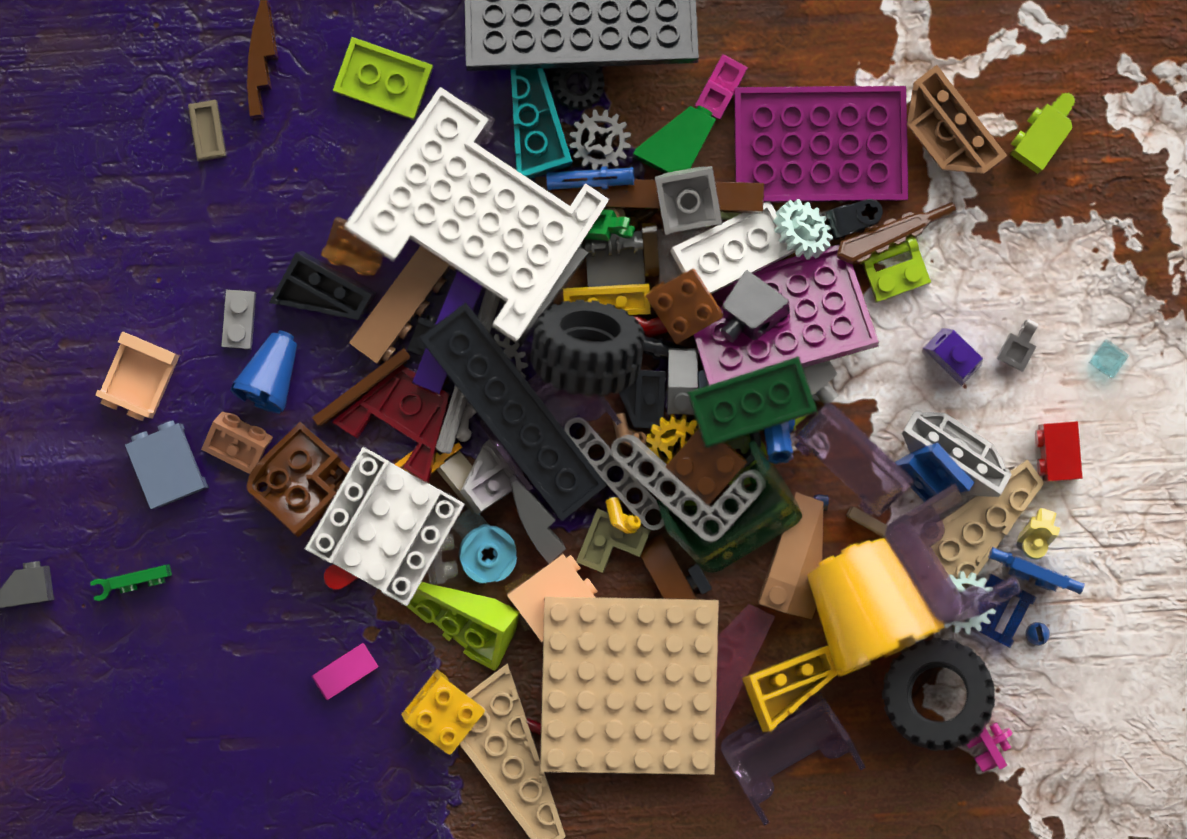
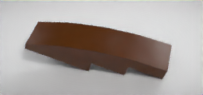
[247,0,279,121]

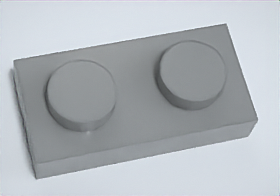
[222,290,256,349]

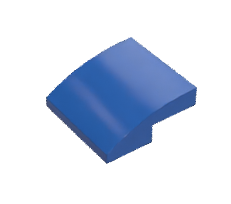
[892,443,974,506]

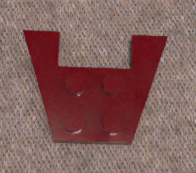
[332,365,451,483]

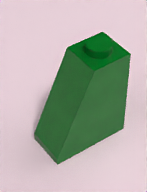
[633,106,716,174]

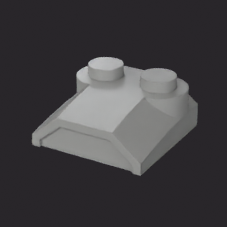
[655,166,722,235]

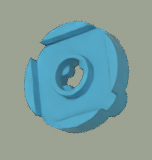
[458,524,517,583]

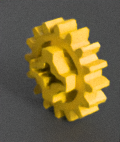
[646,414,699,464]

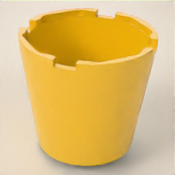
[807,538,945,677]

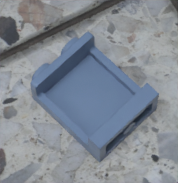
[125,421,209,509]

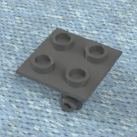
[585,231,645,287]

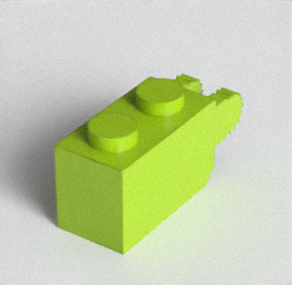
[1010,92,1075,174]

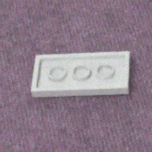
[670,201,795,294]

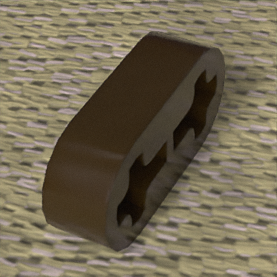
[641,222,660,277]

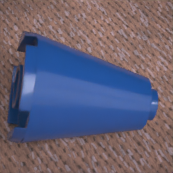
[230,330,297,414]

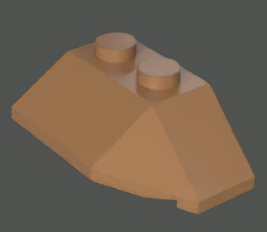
[907,65,1007,174]

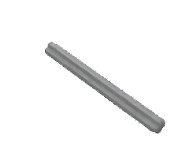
[436,289,500,454]

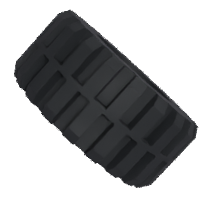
[531,300,645,397]
[882,638,995,751]

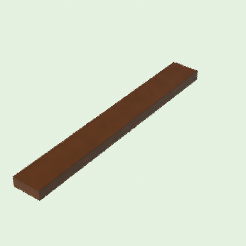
[535,177,764,213]

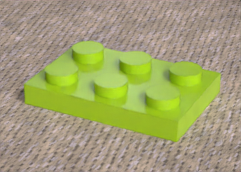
[333,37,433,120]

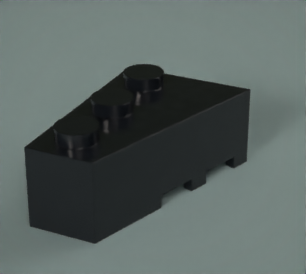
[269,251,377,320]

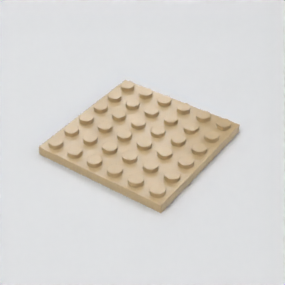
[540,596,718,774]

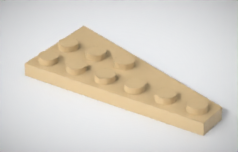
[896,460,1044,622]

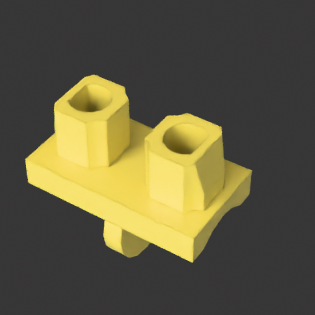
[1017,508,1060,560]

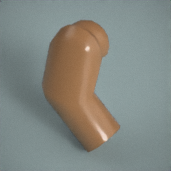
[612,413,647,449]

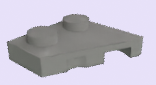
[460,439,523,515]

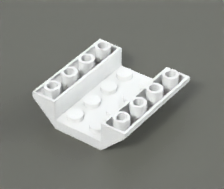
[305,447,465,606]

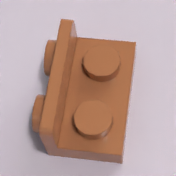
[201,412,273,474]

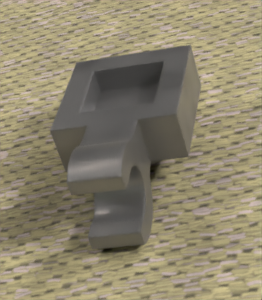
[996,319,1038,372]

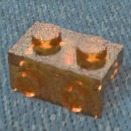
[321,216,384,275]

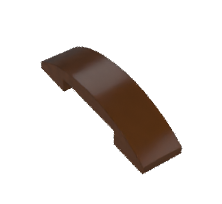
[641,534,696,599]

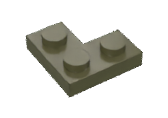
[576,509,651,573]

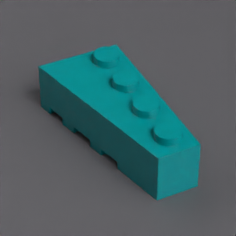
[511,69,572,179]

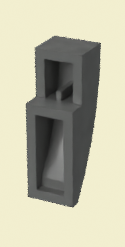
[509,473,566,564]

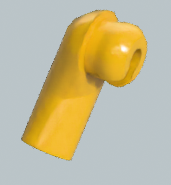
[606,497,641,534]

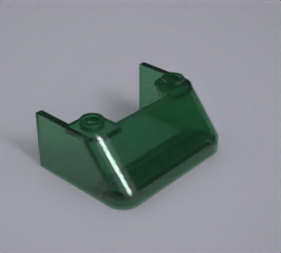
[657,441,802,573]

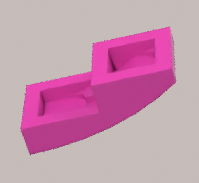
[695,54,748,119]
[311,643,379,700]

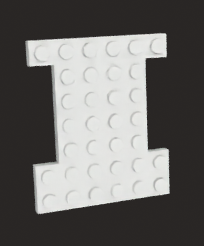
[344,87,609,342]

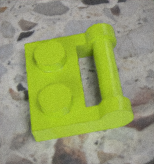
[862,236,931,303]

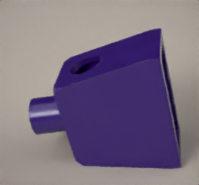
[923,328,983,386]

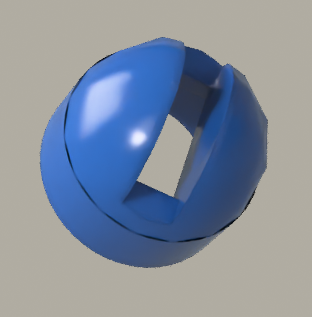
[1025,622,1050,646]

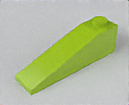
[404,582,520,671]

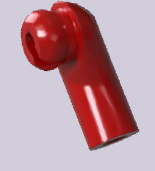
[634,315,668,337]

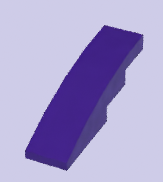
[413,272,483,394]

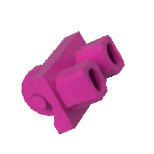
[967,722,1013,772]

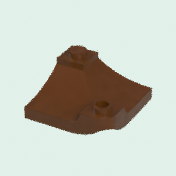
[247,422,350,538]

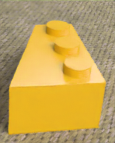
[742,646,837,732]

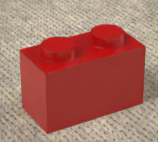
[1035,421,1083,481]

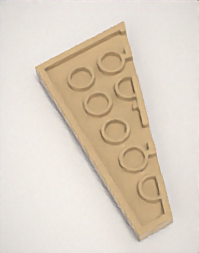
[460,663,566,839]

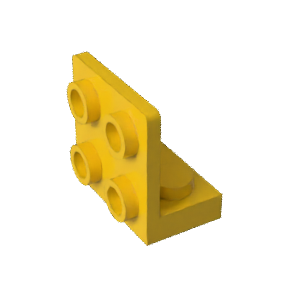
[401,669,485,755]

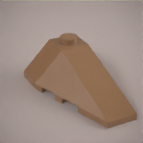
[758,492,823,619]

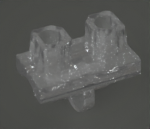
[426,534,458,584]

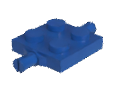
[988,547,1085,595]

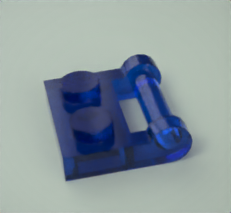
[965,573,1037,648]

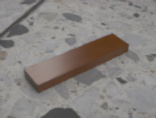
[312,348,412,427]

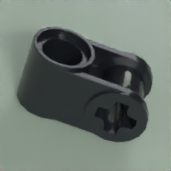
[825,199,883,240]

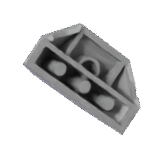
[902,411,1012,497]

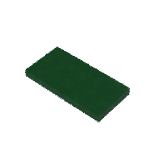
[687,356,817,448]

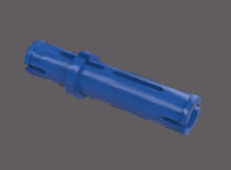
[547,166,634,190]

